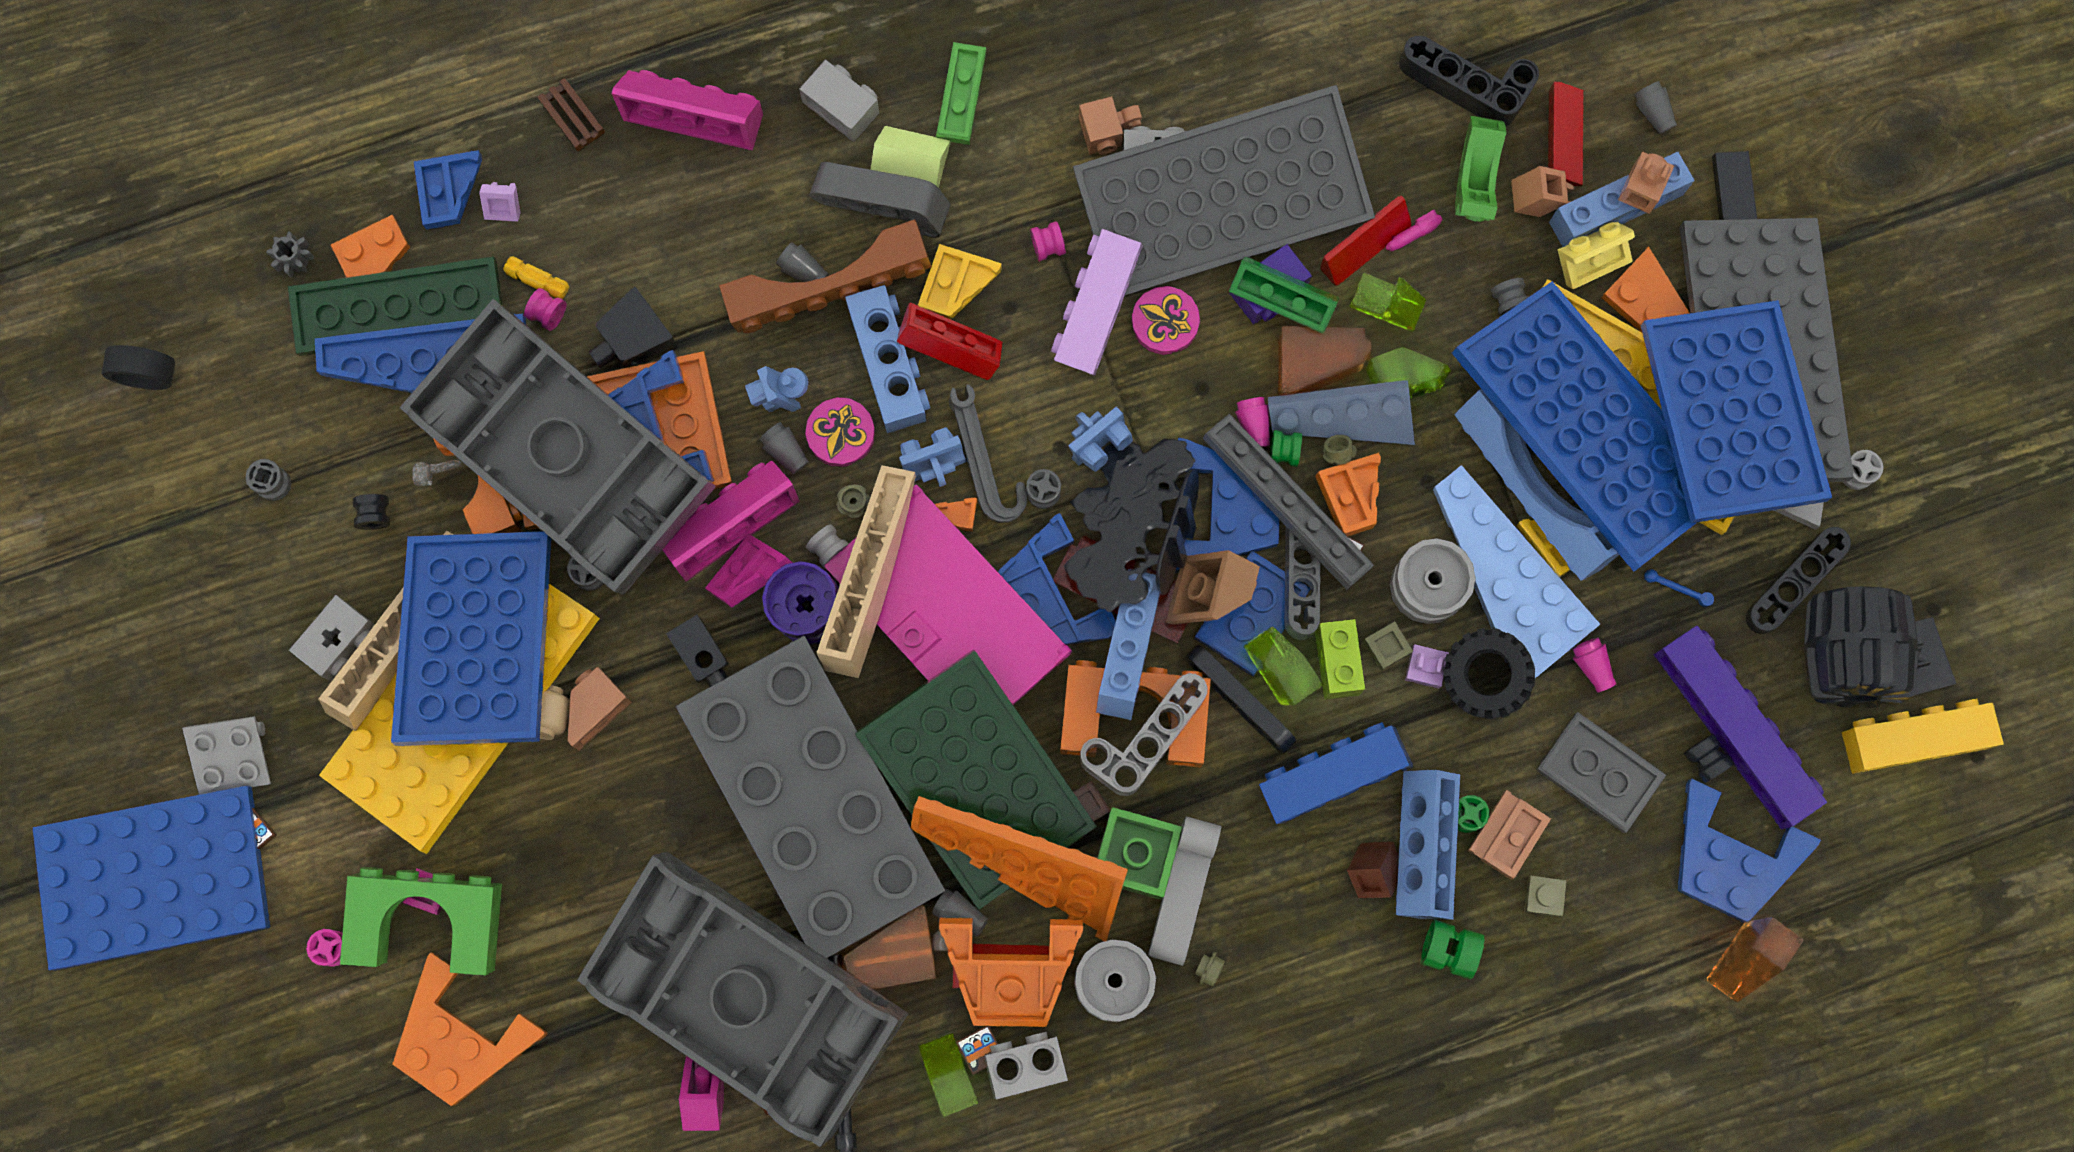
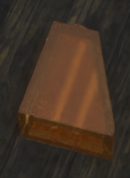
[1278,326,1371,396]
[839,905,937,990]
[1706,917,1804,1002]

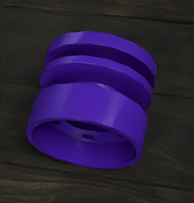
[762,561,839,645]

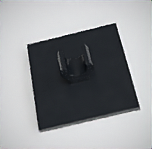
[1914,617,1956,696]

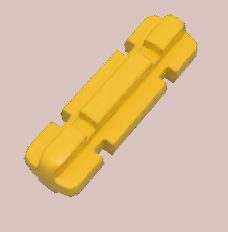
[503,256,569,300]

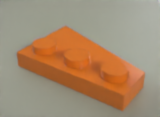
[1601,247,1690,332]

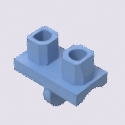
[745,366,808,412]
[1068,407,1133,472]
[899,427,966,487]

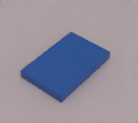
[1194,551,1311,677]

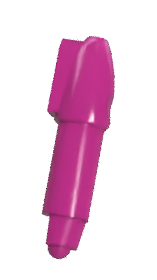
[1386,210,1442,252]

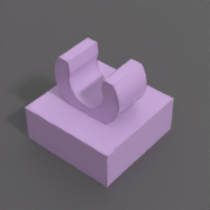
[479,182,521,222]
[1405,644,1449,689]

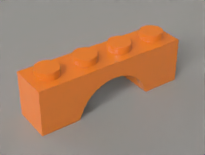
[433,438,523,534]

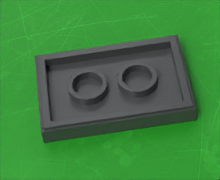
[1535,712,1666,833]

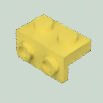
[1558,222,1635,289]

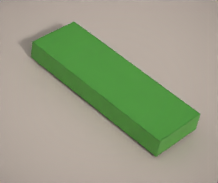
[936,42,986,145]

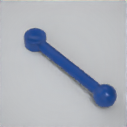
[1644,569,1714,607]

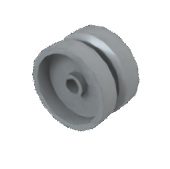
[1390,538,1476,624]
[1074,939,1156,1022]

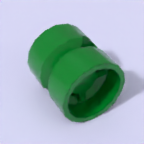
[1421,919,1485,980]

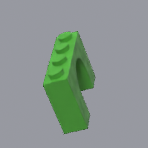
[340,867,502,975]

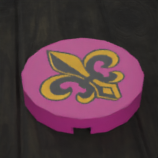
[1131,286,1200,355]
[805,397,875,467]

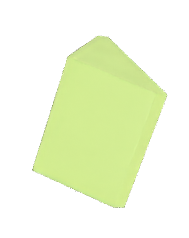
[871,126,950,188]

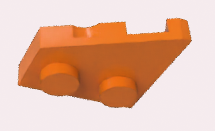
[331,215,410,278]
[1315,453,1381,537]

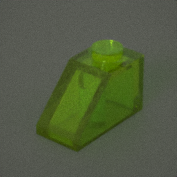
[1243,626,1323,705]
[919,1033,979,1117]

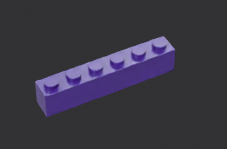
[1653,626,1827,830]

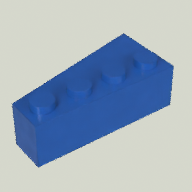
[1259,722,1414,824]

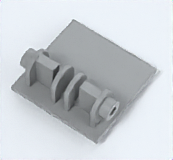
[182,716,271,795]

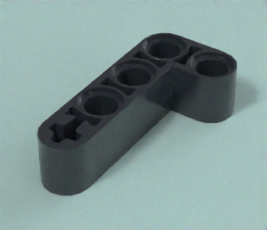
[1399,36,1539,127]

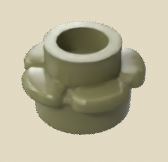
[1323,435,1357,466]
[836,484,870,518]
[1195,952,1226,987]

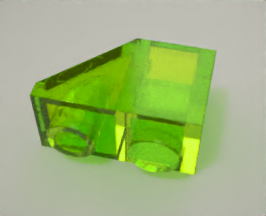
[1366,347,1451,399]

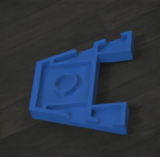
[608,350,714,482]
[1175,438,1279,573]
[998,513,1116,645]
[1678,779,1821,923]

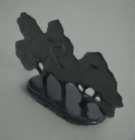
[1064,439,1199,612]

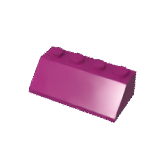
[611,70,763,151]
[662,461,800,582]

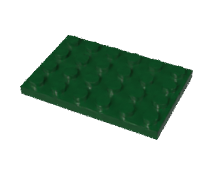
[855,649,1097,910]

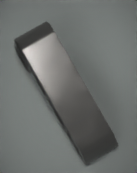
[809,162,951,238]

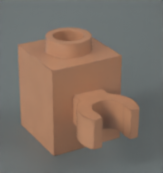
[1079,96,1142,155]
[1618,152,1674,214]
[1511,166,1574,217]

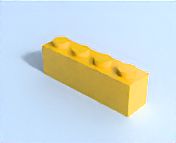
[1842,699,2004,774]

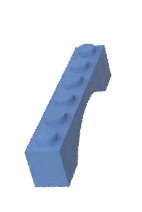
[1454,389,1619,581]

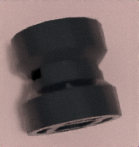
[1683,734,1735,783]

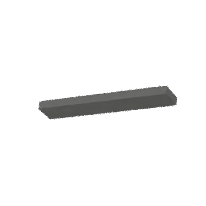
[1203,414,1374,590]

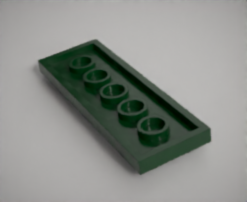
[288,256,502,356]

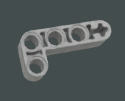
[1080,673,1207,796]
[1148,816,1221,966]

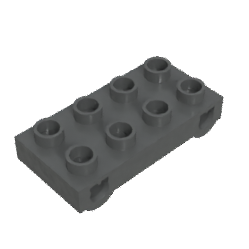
[400,299,716,595]
[676,636,945,958]
[577,852,909,1147]

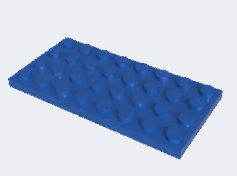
[1452,281,1697,572]

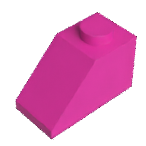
[679,1056,724,1131]

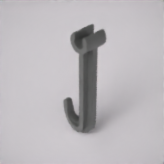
[949,385,1027,523]

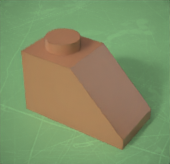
[568,667,632,751]

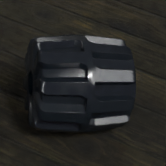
[1804,586,1919,708]

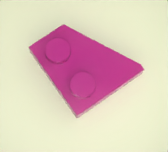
[705,534,793,608]

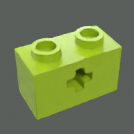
[1315,619,1365,700]

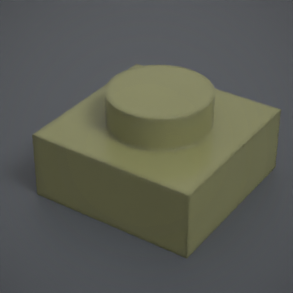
[1363,621,1413,671]
[1524,875,1566,917]

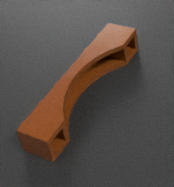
[719,219,932,333]

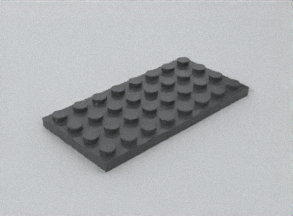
[1073,85,1375,295]
[1680,218,1854,482]

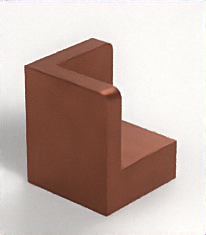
[1347,842,1399,898]

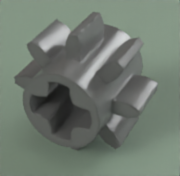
[266,232,314,277]

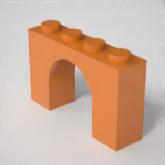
[1060,660,1211,768]

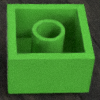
[1098,807,1182,900]

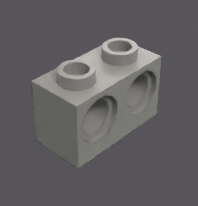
[984,1032,1068,1099]

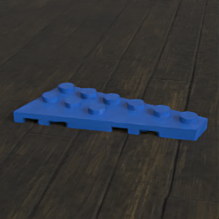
[315,313,526,393]

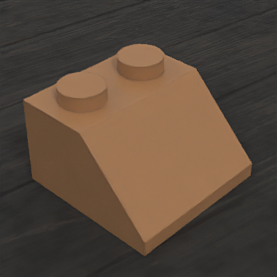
[1166,550,1260,624]

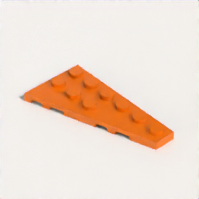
[911,796,1128,942]

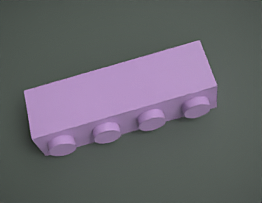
[1051,229,1143,376]

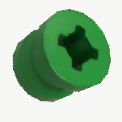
[1270,430,1302,467]
[1458,795,1489,833]

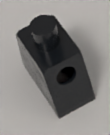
[588,287,678,369]
[666,615,729,687]

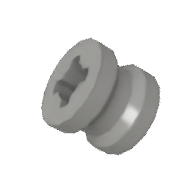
[1843,450,1883,490]
[806,524,849,569]

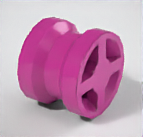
[1030,221,1066,261]
[524,288,567,331]
[306,929,343,967]

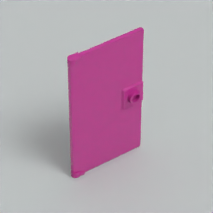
[824,484,1072,705]

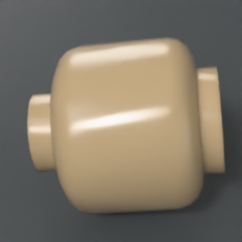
[540,685,570,740]

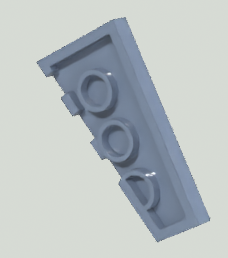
[1268,380,1415,445]

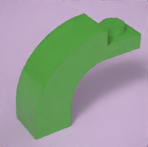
[1455,116,1506,222]

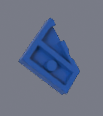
[414,150,482,229]

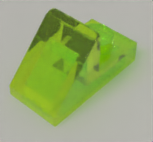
[1350,273,1426,332]

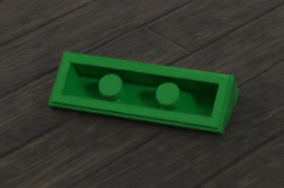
[1229,257,1340,334]

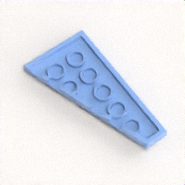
[1433,465,1600,678]

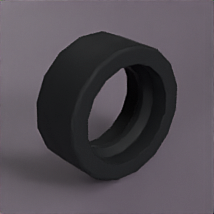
[101,345,175,390]

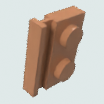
[1467,790,1551,880]

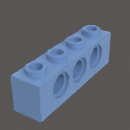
[1549,152,1695,247]
[845,285,930,433]
[1096,569,1160,720]
[1396,770,1460,920]

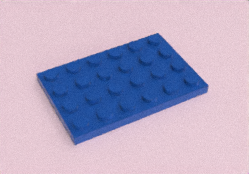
[1640,300,1832,523]
[391,531,551,746]
[33,785,270,971]

